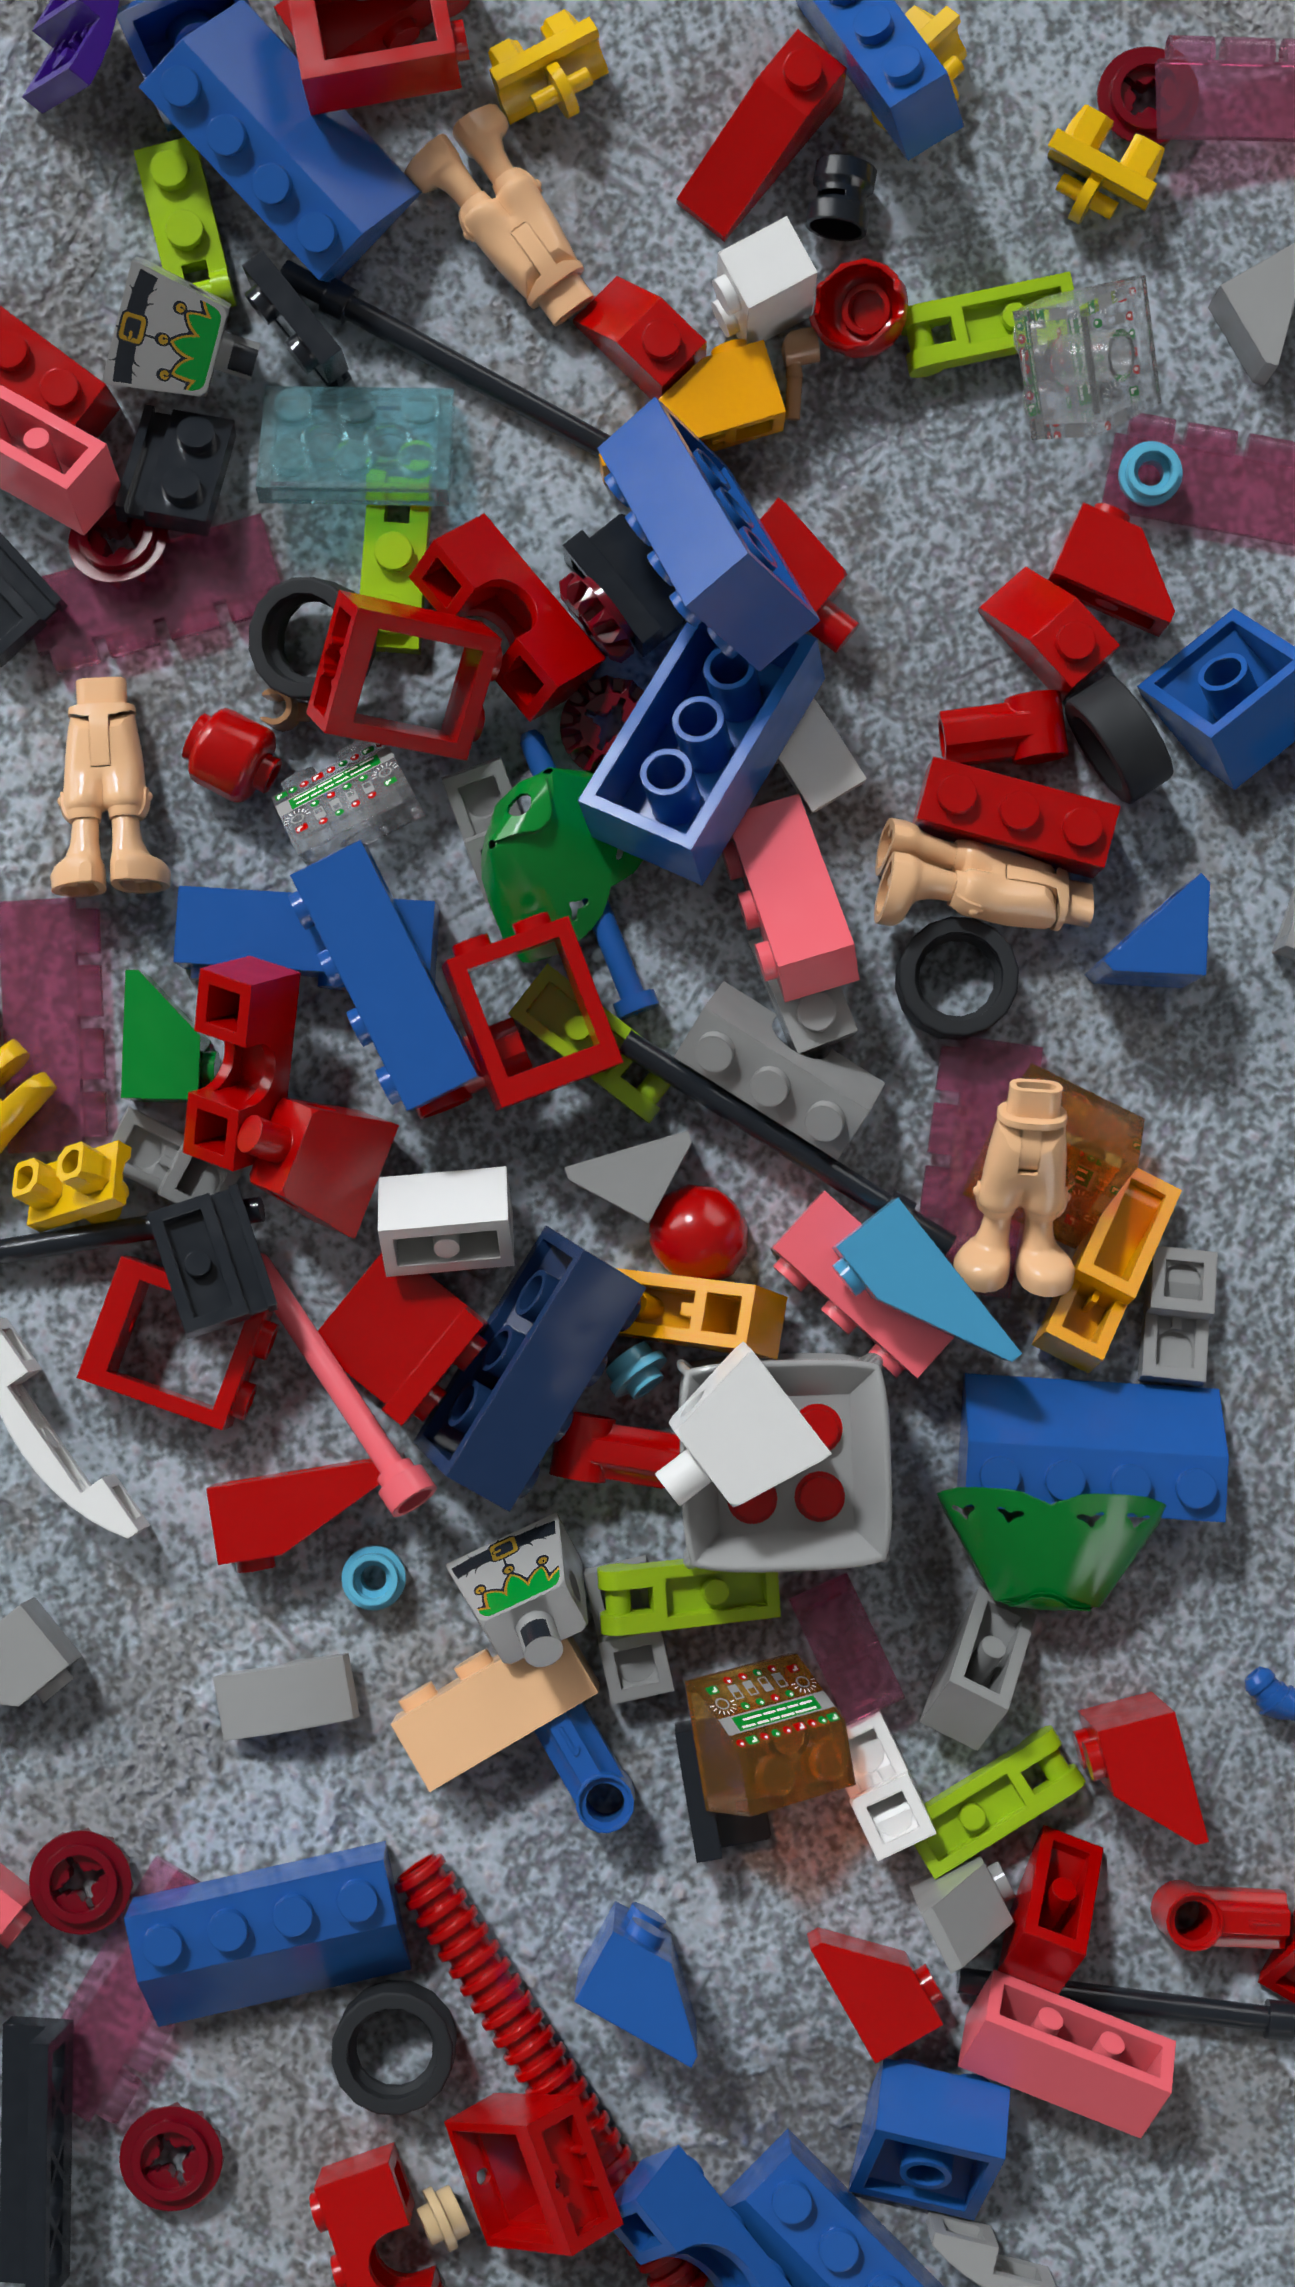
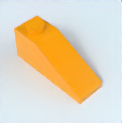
[599,339,786,484]
[616,1268,788,1360]

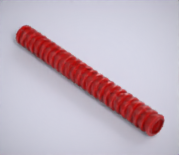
[394,1853,708,2287]

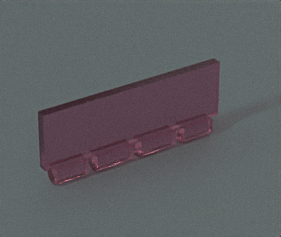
[1155,35,1295,142]
[1101,411,1295,546]
[34,513,281,675]
[0,897,109,1154]
[919,1037,1043,1299]
[61,1855,201,2124]

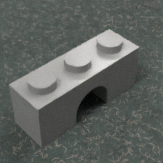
[674,981,885,1160]

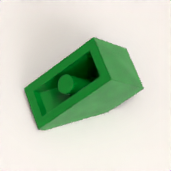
[121,969,220,1103]

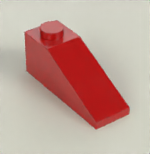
[676,29,847,242]
[206,1453,405,1573]

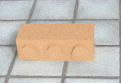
[391,1636,600,1792]

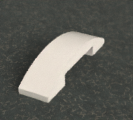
[0,1318,150,1539]

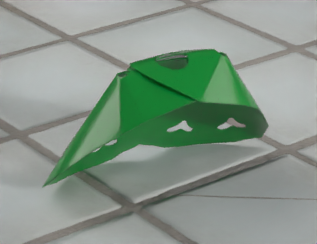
[481,767,643,963]
[937,1487,1166,1611]

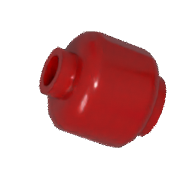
[182,708,282,803]

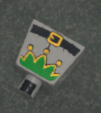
[102,256,261,397]
[446,1512,588,1667]

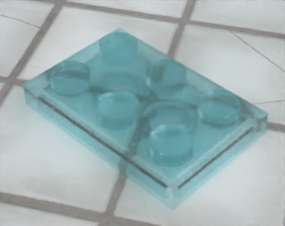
[256,386,455,506]

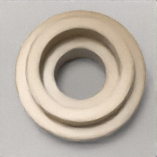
[416,2185,470,2253]

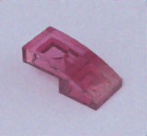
[789,1572,905,1725]

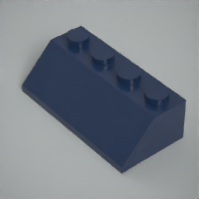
[413,1226,646,1512]

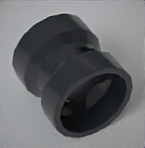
[805,154,877,241]

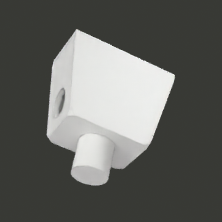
[655,1341,832,1507]

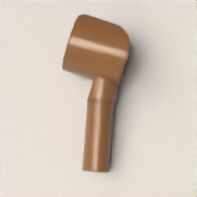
[781,327,820,421]
[260,688,313,732]

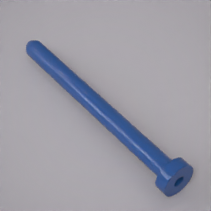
[520,729,660,1020]

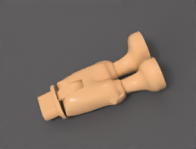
[404,104,595,326]
[50,677,171,897]
[874,818,1094,931]
[953,1078,1075,1297]

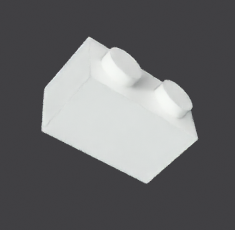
[711,216,818,344]
[378,1166,515,1277]

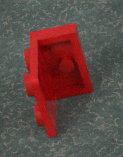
[318,1252,489,1426]

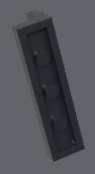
[0,2016,74,2287]

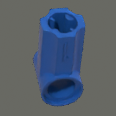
[534,1702,635,1833]

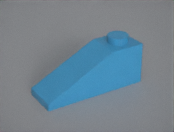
[832,1198,1022,1362]

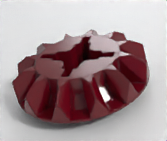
[1095,46,1198,147]
[68,500,171,590]
[559,571,635,663]
[560,675,644,773]
[29,1828,134,1935]
[119,2102,225,2211]

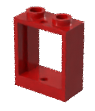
[288,0,470,115]
[306,590,503,761]
[441,911,624,1111]
[76,1256,279,1430]
[444,2093,624,2256]

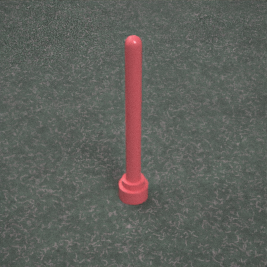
[261,1253,437,1517]

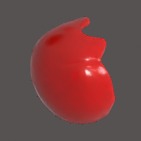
[809,258,908,359]
[648,1184,748,1281]

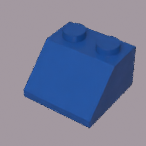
[1137,608,1295,790]
[574,1901,698,2068]
[849,2058,1011,2221]

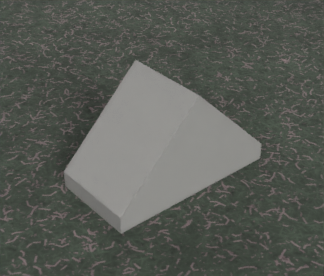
[1208,243,1295,386]
[565,1130,692,1224]

